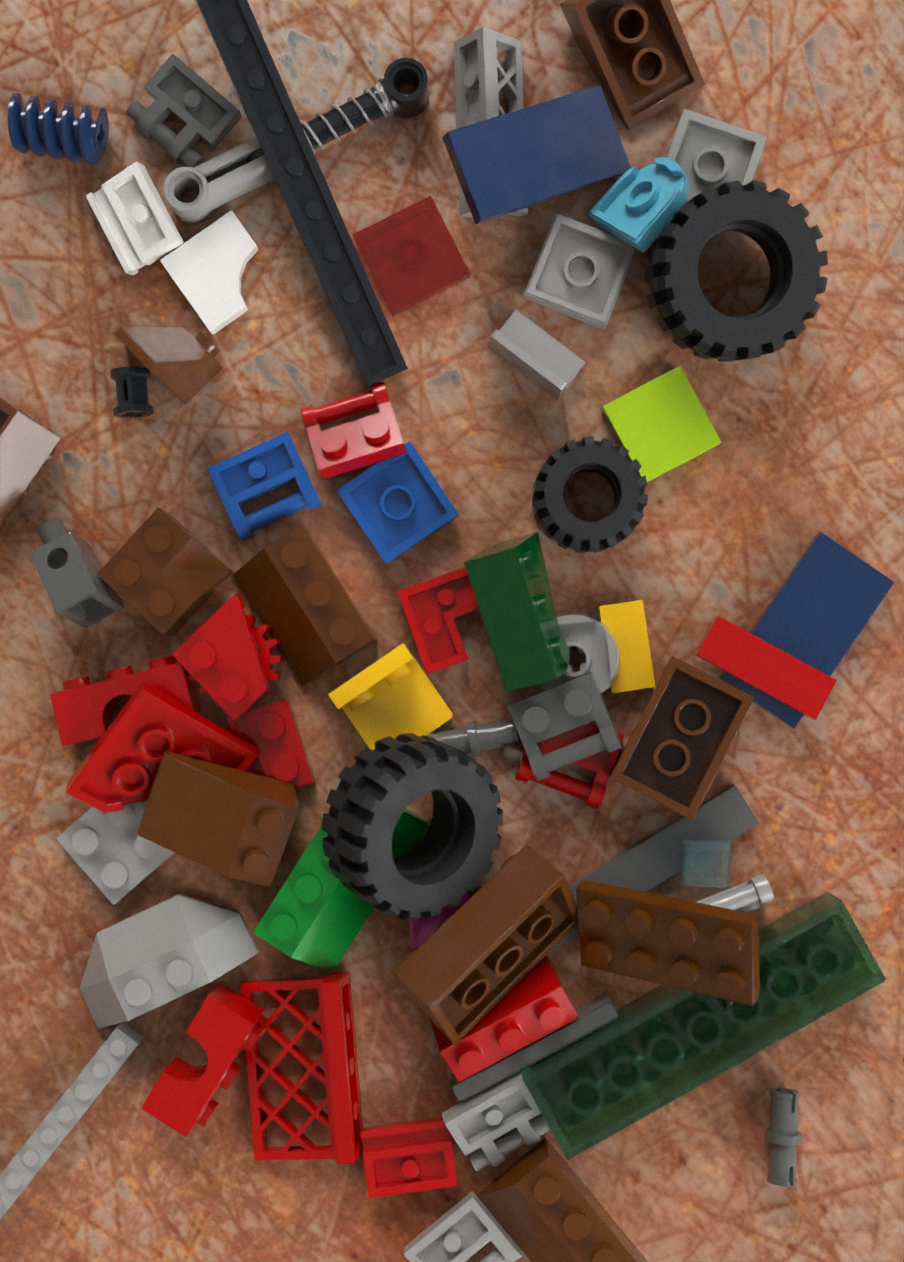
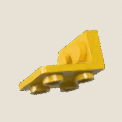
[328,643,453,750]

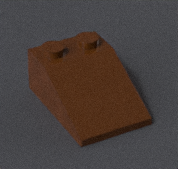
[560,0,705,130]
[137,751,300,887]

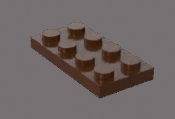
[576,879,760,1006]

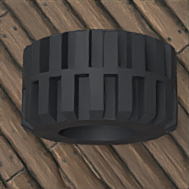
[532,437,648,553]

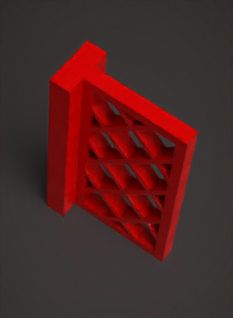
[240,972,363,1164]

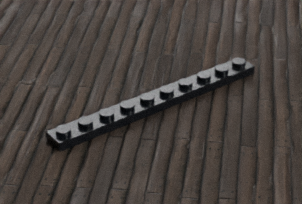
[195,0,408,387]

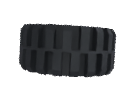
[645,181,828,362]
[321,733,503,920]

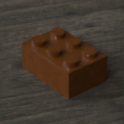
[610,656,755,820]

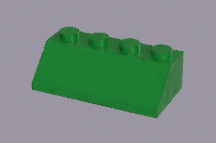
[253,808,428,972]

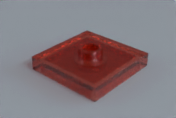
[353,196,470,317]

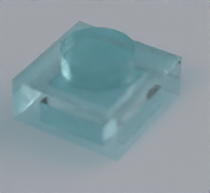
[681,838,732,888]

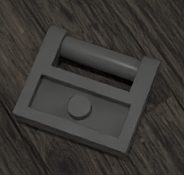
[507,672,622,781]

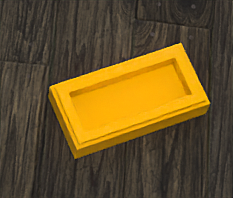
[598,600,656,693]

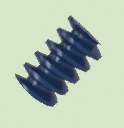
[7,93,109,165]

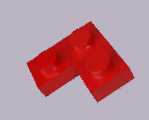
[397,567,479,674]

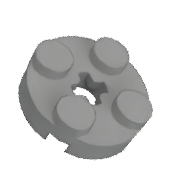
[538,615,620,694]

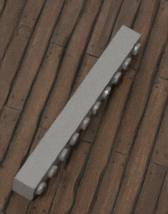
[0,1022,144,1220]

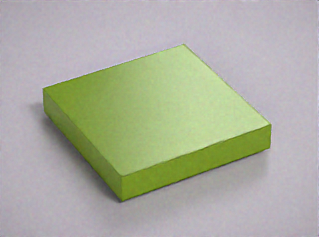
[601,365,722,483]

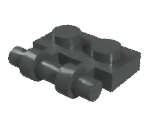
[126,54,242,168]

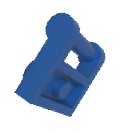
[207,431,322,542]

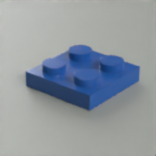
[336,441,459,565]

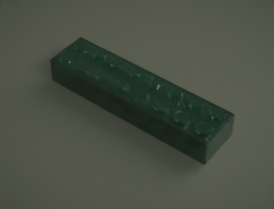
[521,891,886,1160]

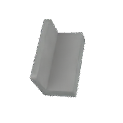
[489,309,586,400]

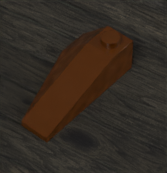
[114,327,222,405]

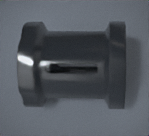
[110,366,154,418]

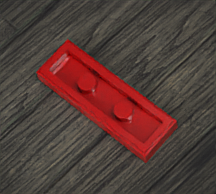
[695,616,837,720]

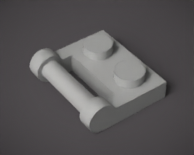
[697,873,774,913]
[403,1191,523,1262]

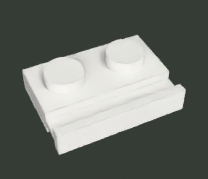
[86,162,184,276]

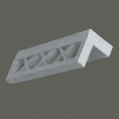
[453,27,528,219]

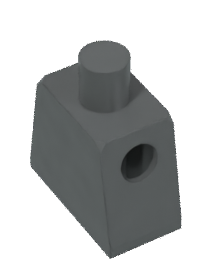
[31,519,124,628]

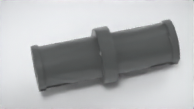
[428,717,520,757]
[765,1088,802,1186]

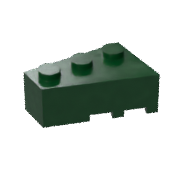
[464,532,570,692]

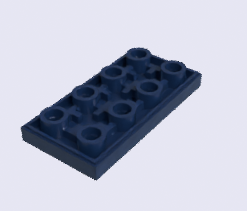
[442,85,631,224]
[719,532,894,729]

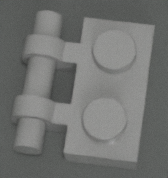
[442,1071,555,1171]

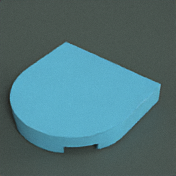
[588,157,689,253]

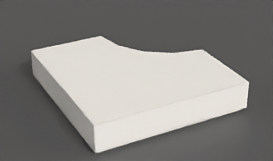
[160,210,259,335]

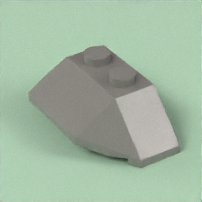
[80,894,259,1029]

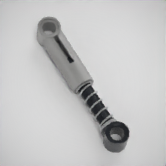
[163,57,429,224]

